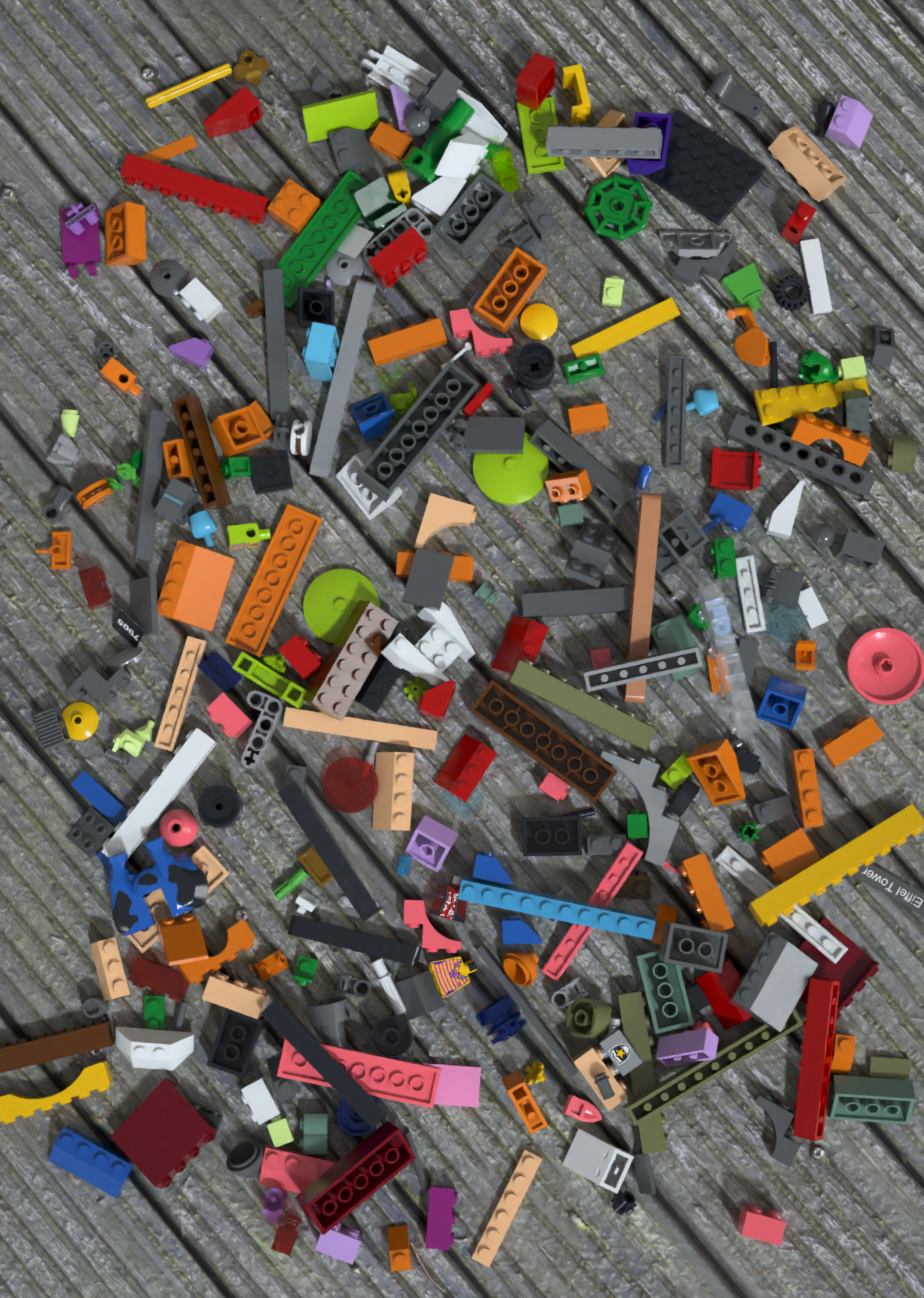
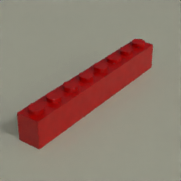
[120,153,270,225]
[792,977,840,1141]

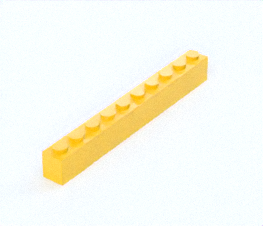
[748,804,924,927]

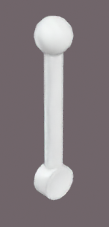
[441,342,472,369]

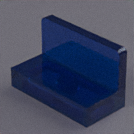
[197,652,242,694]

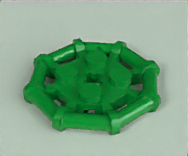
[583,173,653,242]

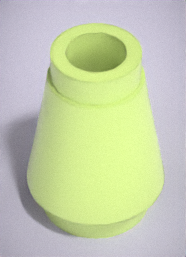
[60,410,80,437]

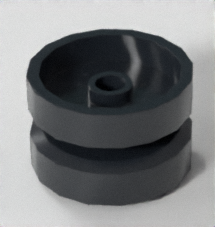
[198,785,243,828]

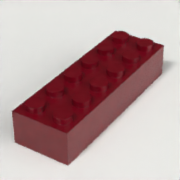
[294,1121,417,1235]

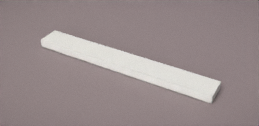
[715,845,848,964]

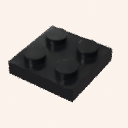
[250,451,294,495]

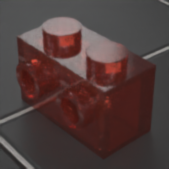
[78,566,112,611]

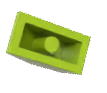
[659,750,693,791]

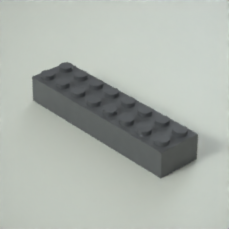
[356,361,479,502]

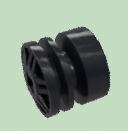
[515,343,555,391]

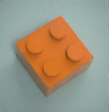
[267,179,321,235]

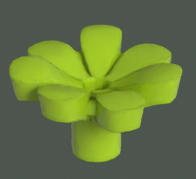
[263,653,286,675]
[403,677,428,702]

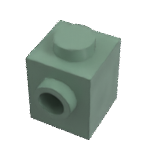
[554,502,584,529]

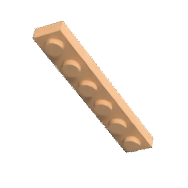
[154,636,207,752]
[471,1149,542,1267]

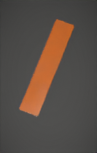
[139,135,197,163]

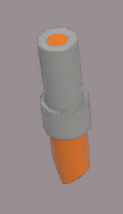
[362,741,379,777]

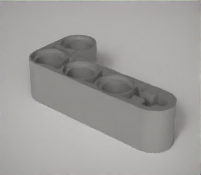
[363,208,435,265]
[241,690,284,770]

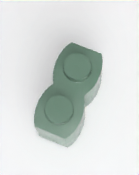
[300,1113,329,1154]

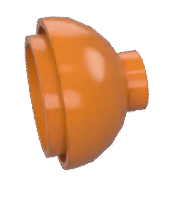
[503,950,539,987]

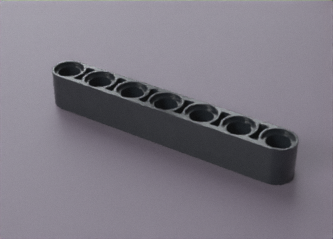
[287,915,422,966]

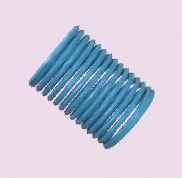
[395,855,412,877]

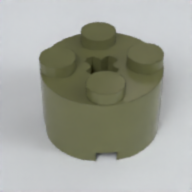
[886,434,917,474]
[565,997,611,1039]

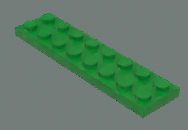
[261,169,369,310]

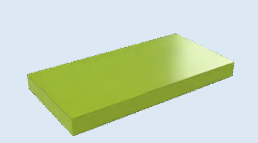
[301,89,380,143]
[517,97,565,175]

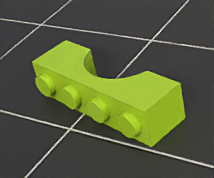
[232,652,307,709]

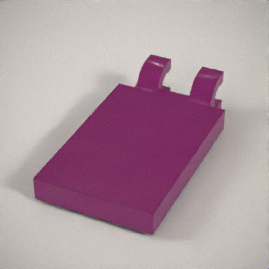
[60,206,102,278]

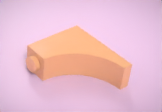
[414,493,477,550]

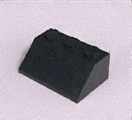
[354,650,405,715]

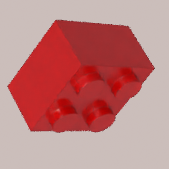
[515,52,556,111]
[278,635,324,683]

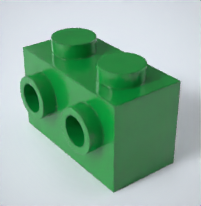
[710,538,737,580]

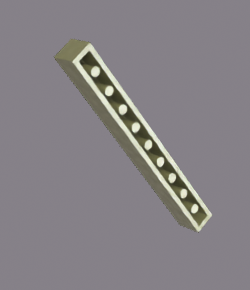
[621,1008,803,1126]

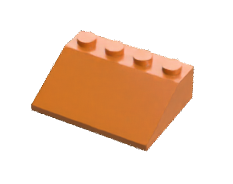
[157,540,235,632]

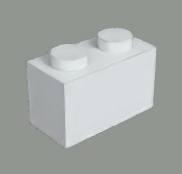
[179,277,223,324]
[240,1077,282,1125]

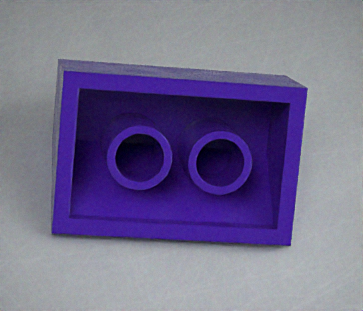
[627,112,673,175]

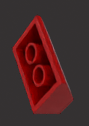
[491,615,549,675]
[417,680,456,723]
[434,734,497,803]
[694,959,752,1030]

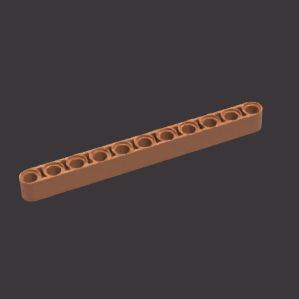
[623,493,661,703]

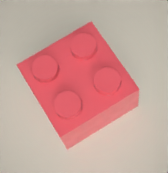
[206,692,254,739]
[736,1204,786,1246]

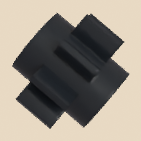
[611,1190,637,1216]

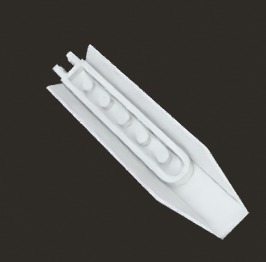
[361,45,508,145]

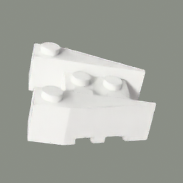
[381,602,475,687]

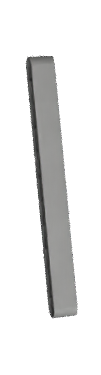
[309,279,376,479]

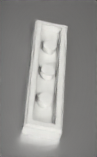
[799,238,832,315]
[736,555,766,634]

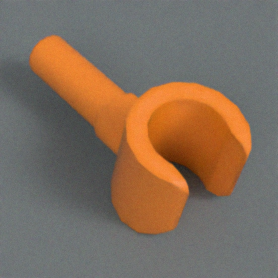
[36,545,61,557]

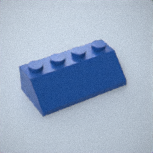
[48,1125,135,1198]

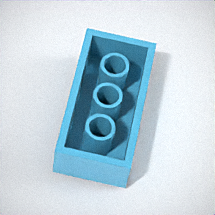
[302,322,340,382]

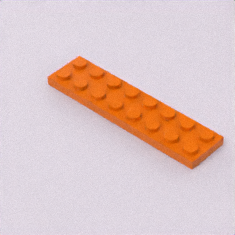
[225,504,323,658]

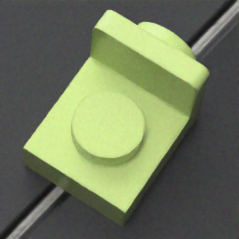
[602,276,624,307]
[112,728,146,757]

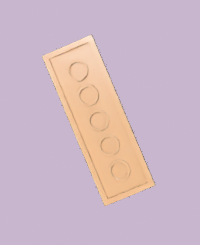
[127,845,230,954]

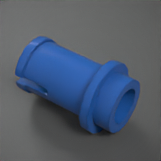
[634,464,653,490]

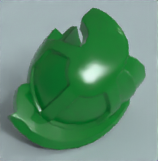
[796,349,839,384]

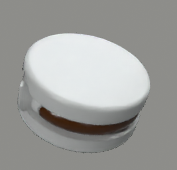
[290,419,312,456]

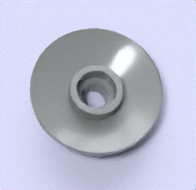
[326,251,364,286]

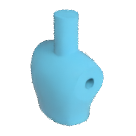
[686,389,720,416]
[189,510,217,548]

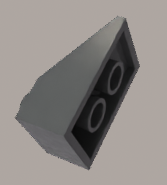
[658,921,728,973]

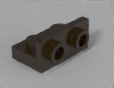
[614,872,651,900]

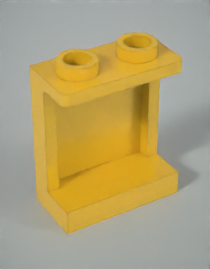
[561,64,591,125]

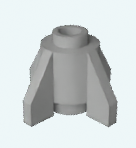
[46,433,80,465]

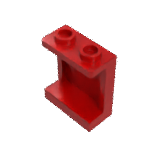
[709,447,762,492]

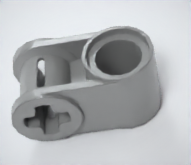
[550,977,589,1008]

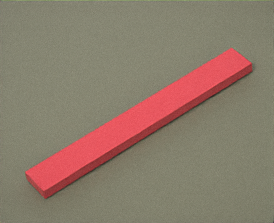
[541,841,644,981]

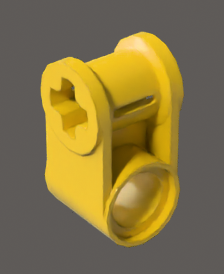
[387,169,412,208]

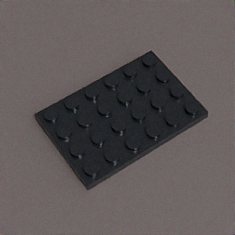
[642,110,766,226]

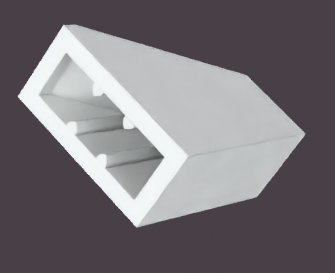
[411,176,467,221]

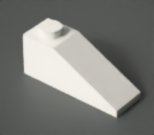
[764,481,804,539]

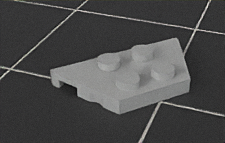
[659,231,731,258]

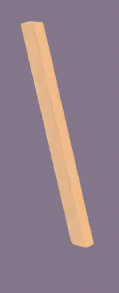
[283,707,438,751]

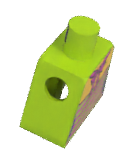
[226,523,271,552]

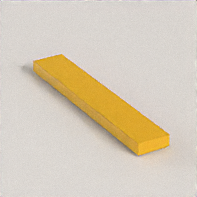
[571,297,680,359]

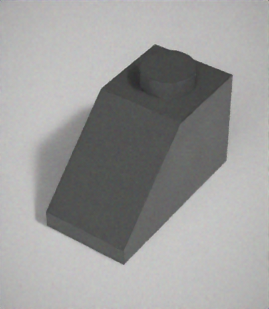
[871,326,896,367]
[751,795,794,825]
[267,1056,301,1101]

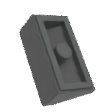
[633,1152,656,1194]

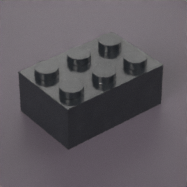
[522,816,582,857]
[206,1008,266,1078]

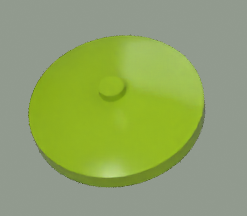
[473,433,549,505]
[303,569,380,644]

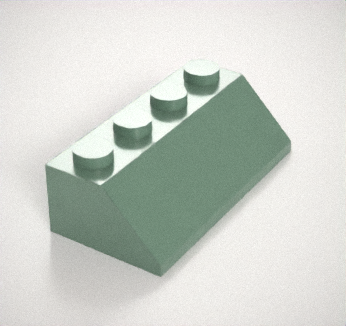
[635,950,694,1034]
[829,1075,915,1125]

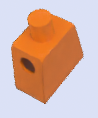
[100,357,143,397]

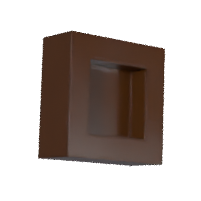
[243,299,265,319]

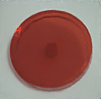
[322,757,379,813]

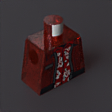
[429,875,467,923]

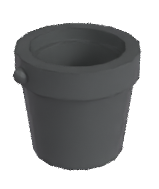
[82,994,110,1020]

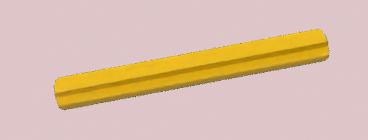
[145,63,232,108]

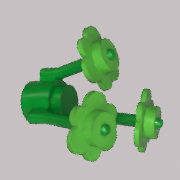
[105,449,143,491]

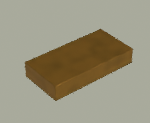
[297,845,334,888]

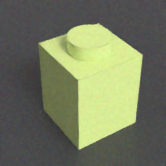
[836,356,867,381]
[267,1115,295,1148]

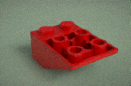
[203,86,264,139]

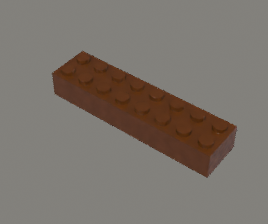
[469,680,617,804]

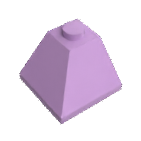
[390,84,418,133]

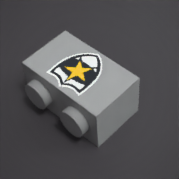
[599,1028,642,1076]

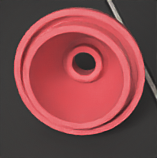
[159,809,198,847]

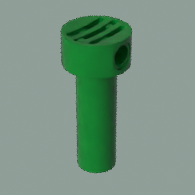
[401,98,475,185]

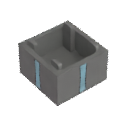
[154,478,199,528]

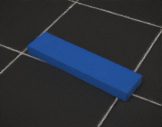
[71,770,129,826]

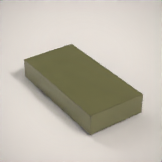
[869,1056,910,1079]

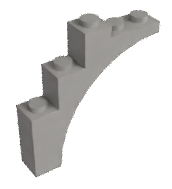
[600,749,679,867]

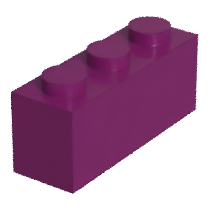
[425,1184,458,1250]

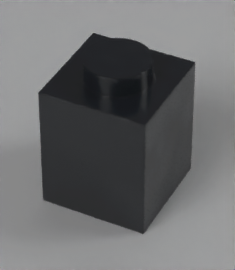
[735,750,761,776]
[684,982,710,1014]

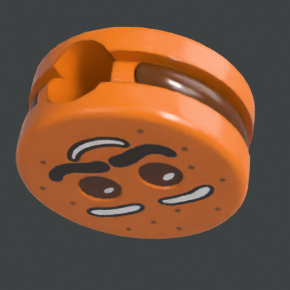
[76,479,114,510]

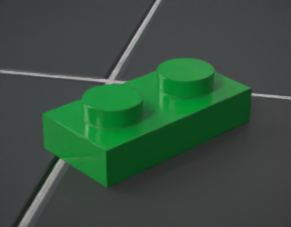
[144,995,165,1030]

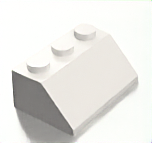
[336,448,403,520]

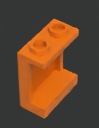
[760,827,821,885]

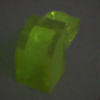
[491,146,520,193]

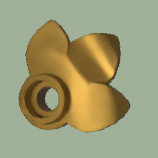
[233,51,270,86]

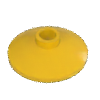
[62,702,99,740]

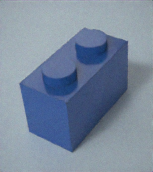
[707,492,753,532]

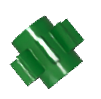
[736,820,761,844]

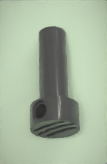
[308,997,350,1092]

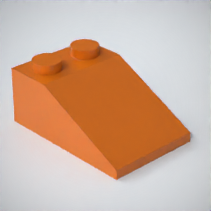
[686,738,746,806]
[157,913,208,966]

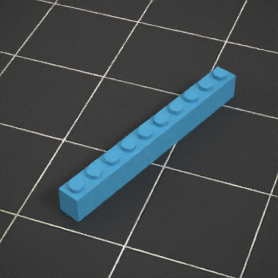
[458,876,656,940]

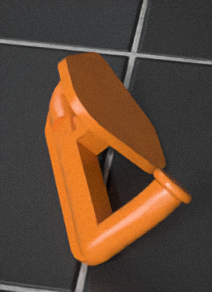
[726,306,771,367]

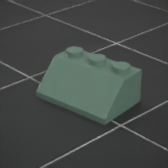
[650,615,707,683]

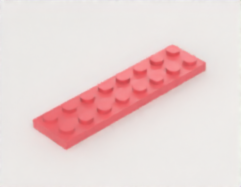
[277,1039,441,1108]

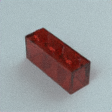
[128,957,191,1002]
[271,1215,303,1256]

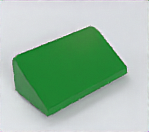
[563,353,604,385]

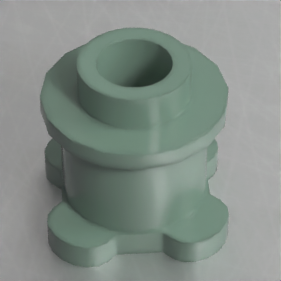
[474,581,498,606]

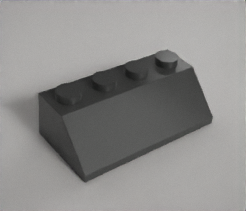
[433,173,512,259]

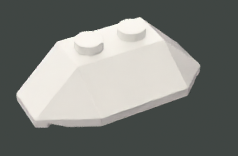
[116,1026,194,1071]

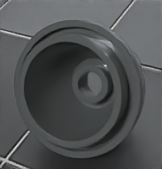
[226,1141,264,1178]

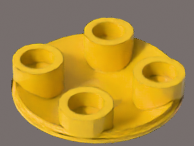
[520,303,558,341]

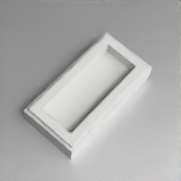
[798,587,829,630]

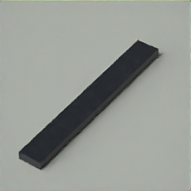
[278,782,379,922]
[261,999,387,1128]

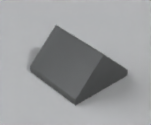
[395,970,445,1020]

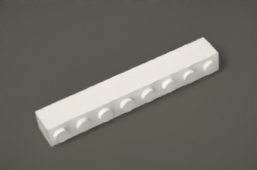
[101,728,217,861]

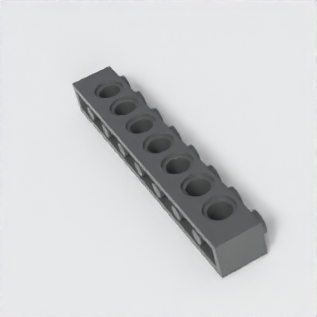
[726,413,877,500]

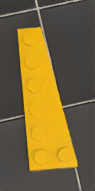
[754,378,870,426]

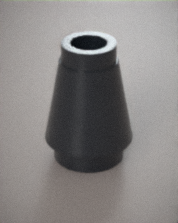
[506,382,533,410]

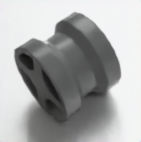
[97,341,118,363]

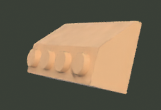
[768,126,847,202]
[372,752,415,831]

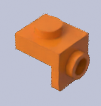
[794,640,816,671]
[254,950,289,982]

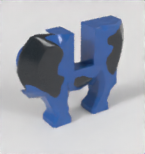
[108,836,208,936]

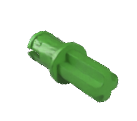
[273,867,309,900]

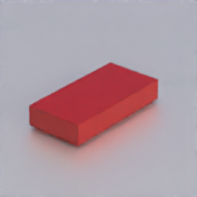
[463,382,493,418]

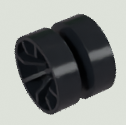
[371,1014,413,1058]

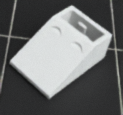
[562,1128,634,1194]

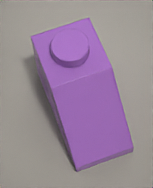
[168,338,214,370]

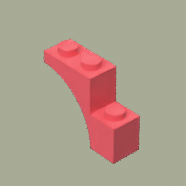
[449,308,513,358]
[403,900,462,953]

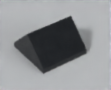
[298,287,335,330]

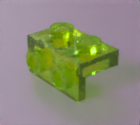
[390,382,418,413]

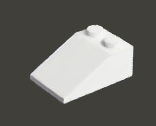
[435,131,489,179]

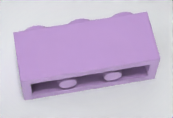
[656,1028,719,1067]

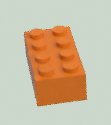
[473,247,547,334]
[678,852,734,932]

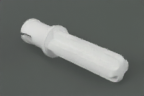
[371,958,406,1015]

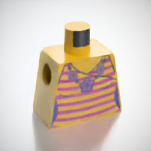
[427,956,477,999]

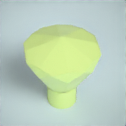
[135,720,155,742]

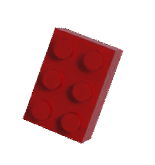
[368,227,427,289]

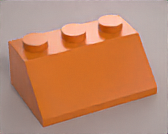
[105,201,147,266]

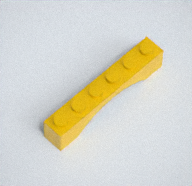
[0,1060,114,1125]

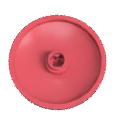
[847,628,924,705]

